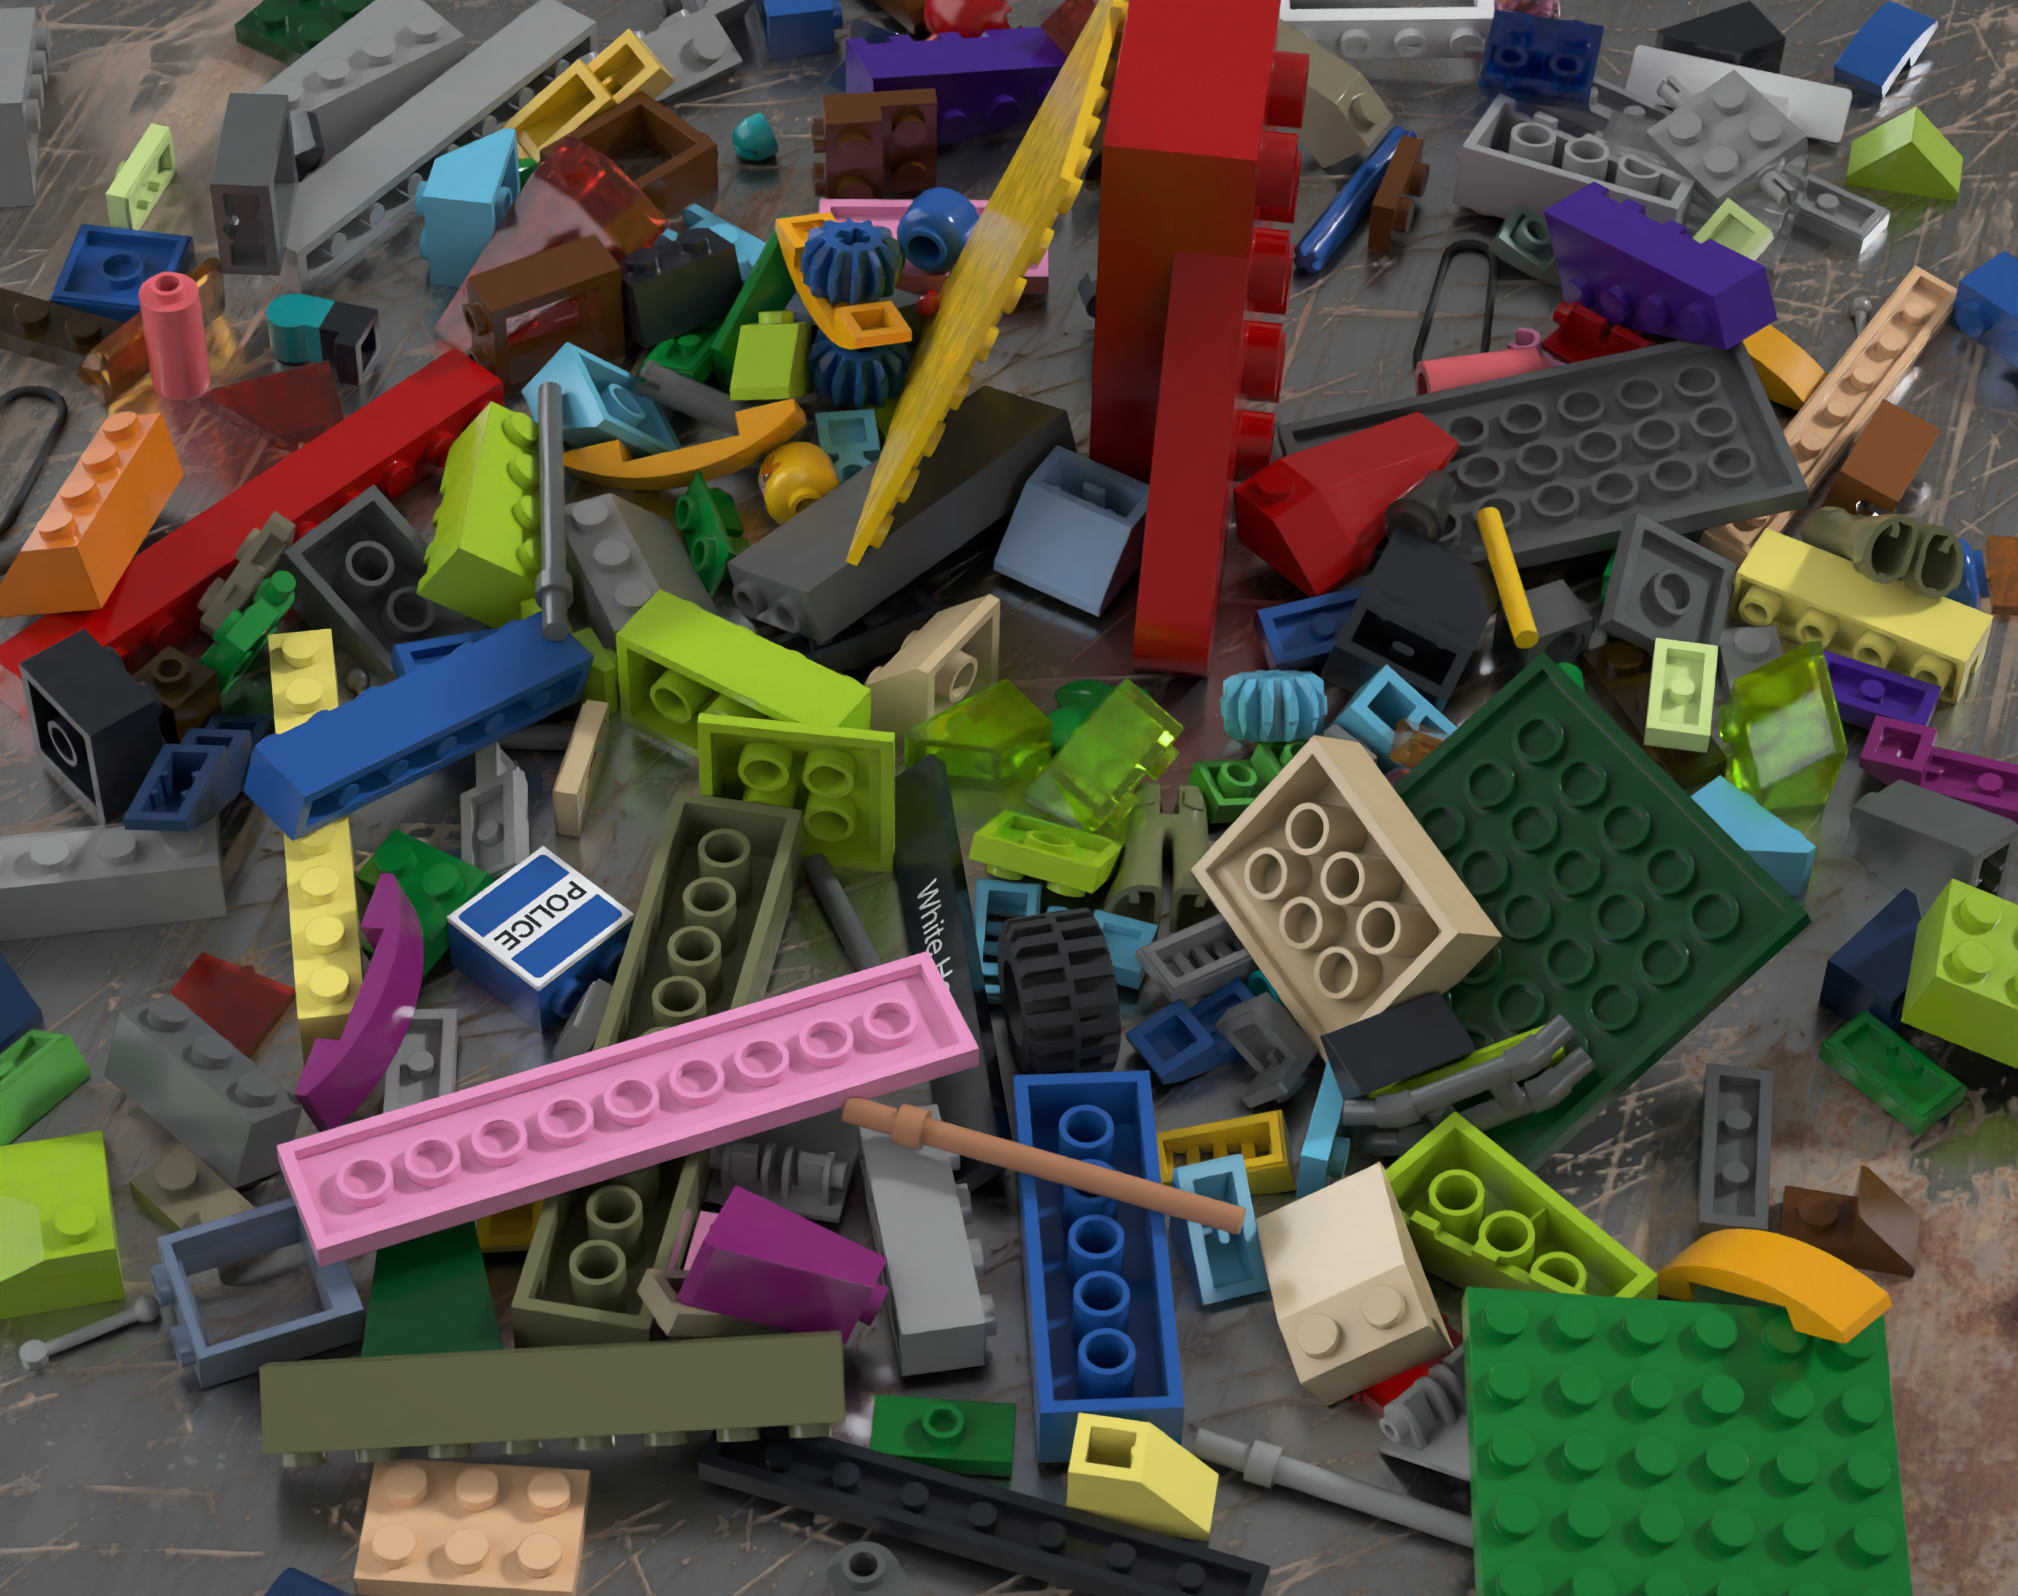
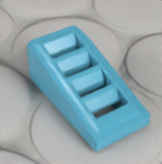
[973,878,1042,1005]

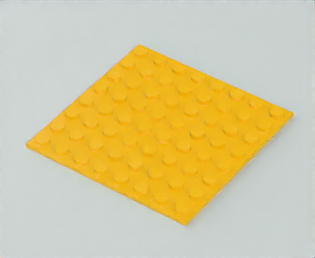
[846,0,1129,567]

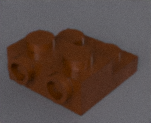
[811,88,937,199]

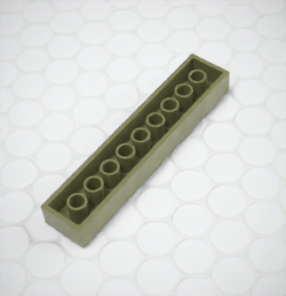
[511,791,803,1349]

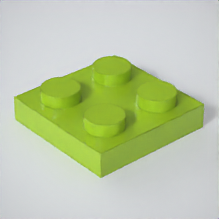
[968,810,1125,897]

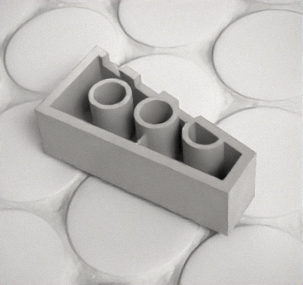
[253,0,467,160]
[0,7,51,208]
[1453,93,1695,227]

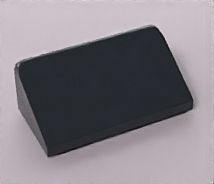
[1320,991,1476,1100]

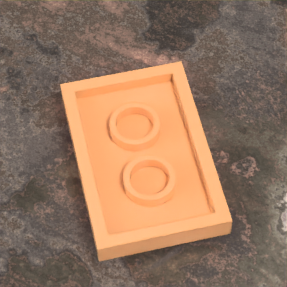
[353,1458,591,1596]

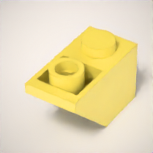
[1066,1413,1219,1542]

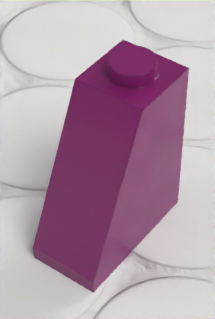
[676,1185,889,1344]

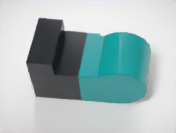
[266,293,382,386]

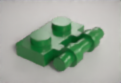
[199,570,296,700]

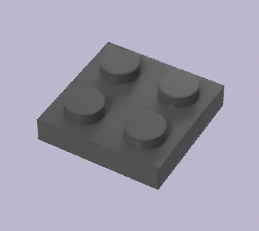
[1599,513,1736,654]

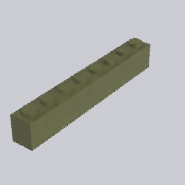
[259,1330,846,1467]

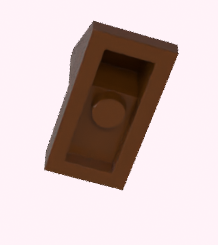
[1778,1165,1920,1278]

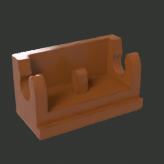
[1820,399,1941,516]

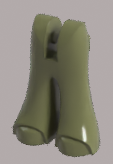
[1801,506,1964,599]
[1104,782,1220,933]

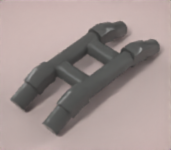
[1343,1014,1596,1158]

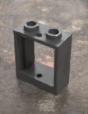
[210,93,298,276]

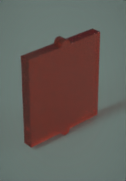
[170,952,296,1059]

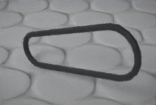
[1413,239,1499,366]
[0,386,68,536]

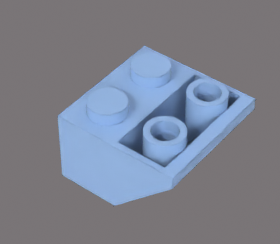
[994,445,1149,617]

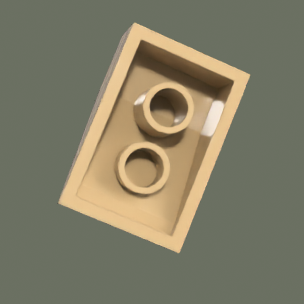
[1255,1162,1454,1406]

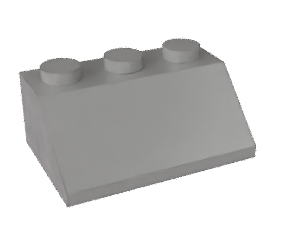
[565,493,721,654]

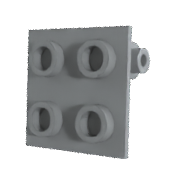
[705,1109,857,1223]
[1377,1342,1470,1481]

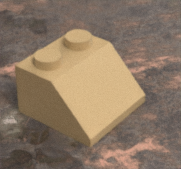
[864,594,1000,758]

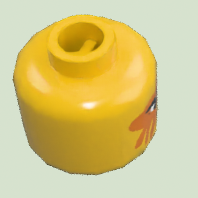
[758,441,840,526]

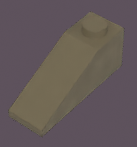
[1277,18,1394,169]

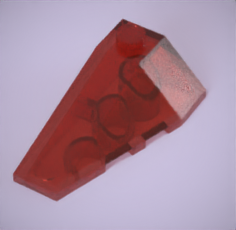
[433,135,670,355]

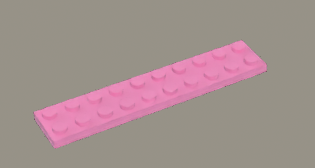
[276,951,979,1267]

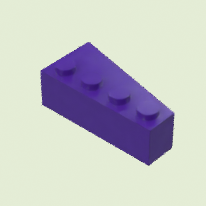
[846,26,1069,147]
[1543,182,1777,350]

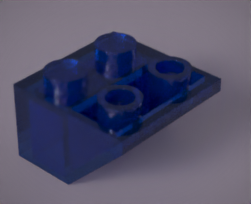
[1477,10,1605,113]

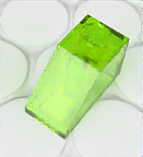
[905,678,1052,792]

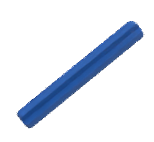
[1293,126,1417,273]

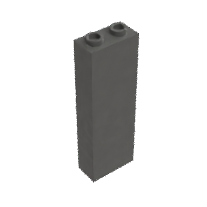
[727,385,1078,643]

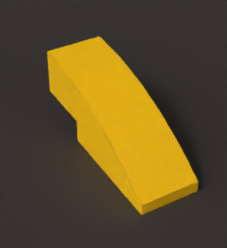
[496,28,675,170]

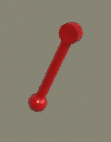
[916,287,939,317]

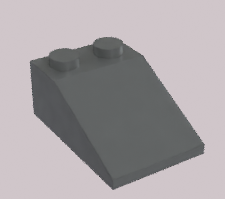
[270,484,491,683]

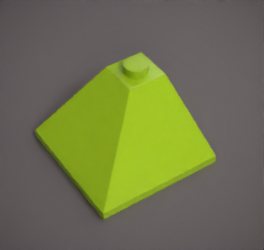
[697,713,895,873]
[0,1130,125,1320]

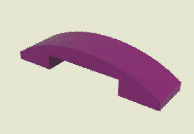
[1859,715,2018,824]
[294,873,424,1132]

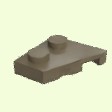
[197,511,296,637]

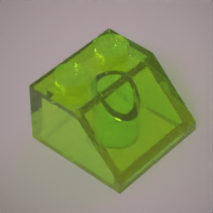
[1718,641,1848,818]
[1020,678,1185,834]

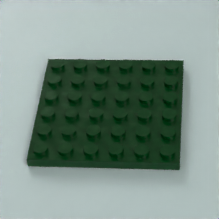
[1393,651,1812,1173]

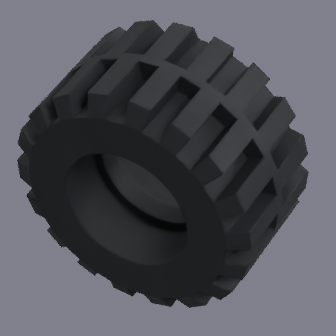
[997,907,1121,1075]

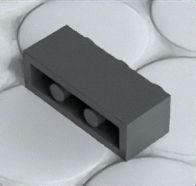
[104,994,303,1188]

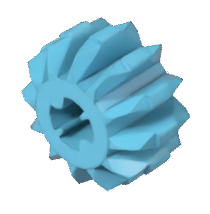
[1220,669,1328,743]

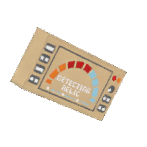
[552,699,611,837]

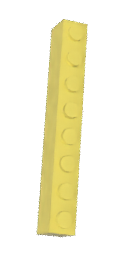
[268,629,364,1067]

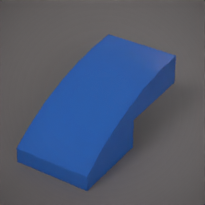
[1834,0,1938,98]
[1125,977,1255,1085]

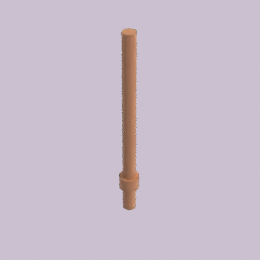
[842,1097,1246,1235]

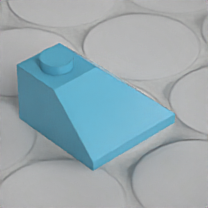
[522,342,682,460]

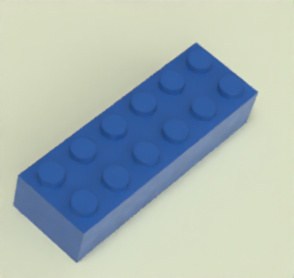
[1012,1070,1184,1463]

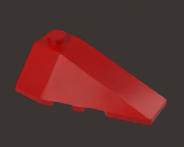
[1233,412,1458,598]

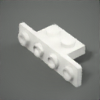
[1625,45,1852,145]

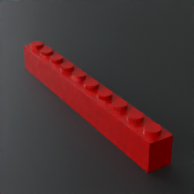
[0,347,505,723]

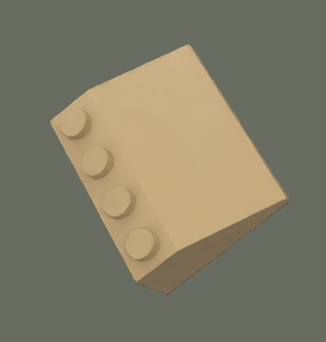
[1191,735,1503,1064]

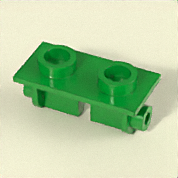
[675,471,751,598]

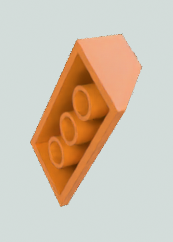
[0,411,184,618]

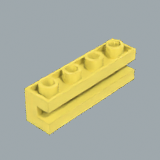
[1729,528,1994,705]

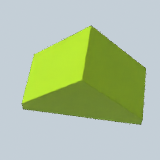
[1845,106,1963,201]

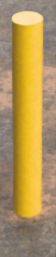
[1476,507,1539,649]

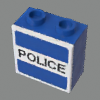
[447,846,635,1034]

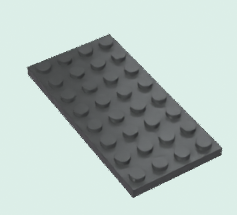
[1277,340,1809,592]

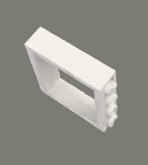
[1280,0,1495,59]

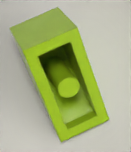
[730,310,815,401]

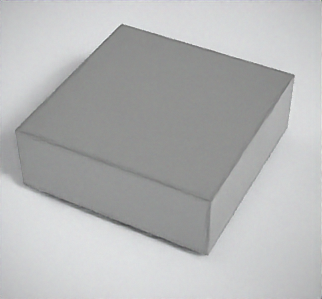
[552,978,613,1062]

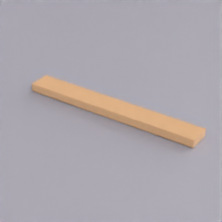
[1698,265,1958,569]

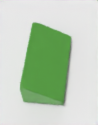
[0,1029,90,1146]

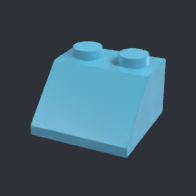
[415,128,522,288]

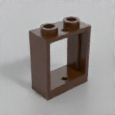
[539,91,718,243]
[462,233,626,398]

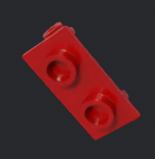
[1541,301,1656,364]

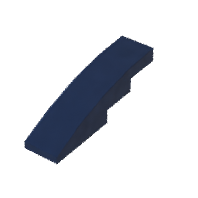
[123,713,276,832]

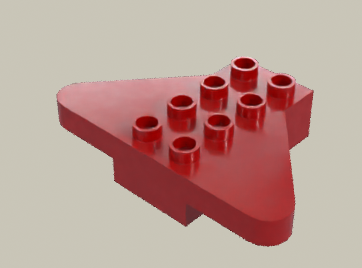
[1089,0,1310,677]

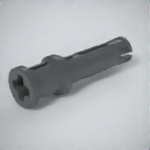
[635,359,815,444]

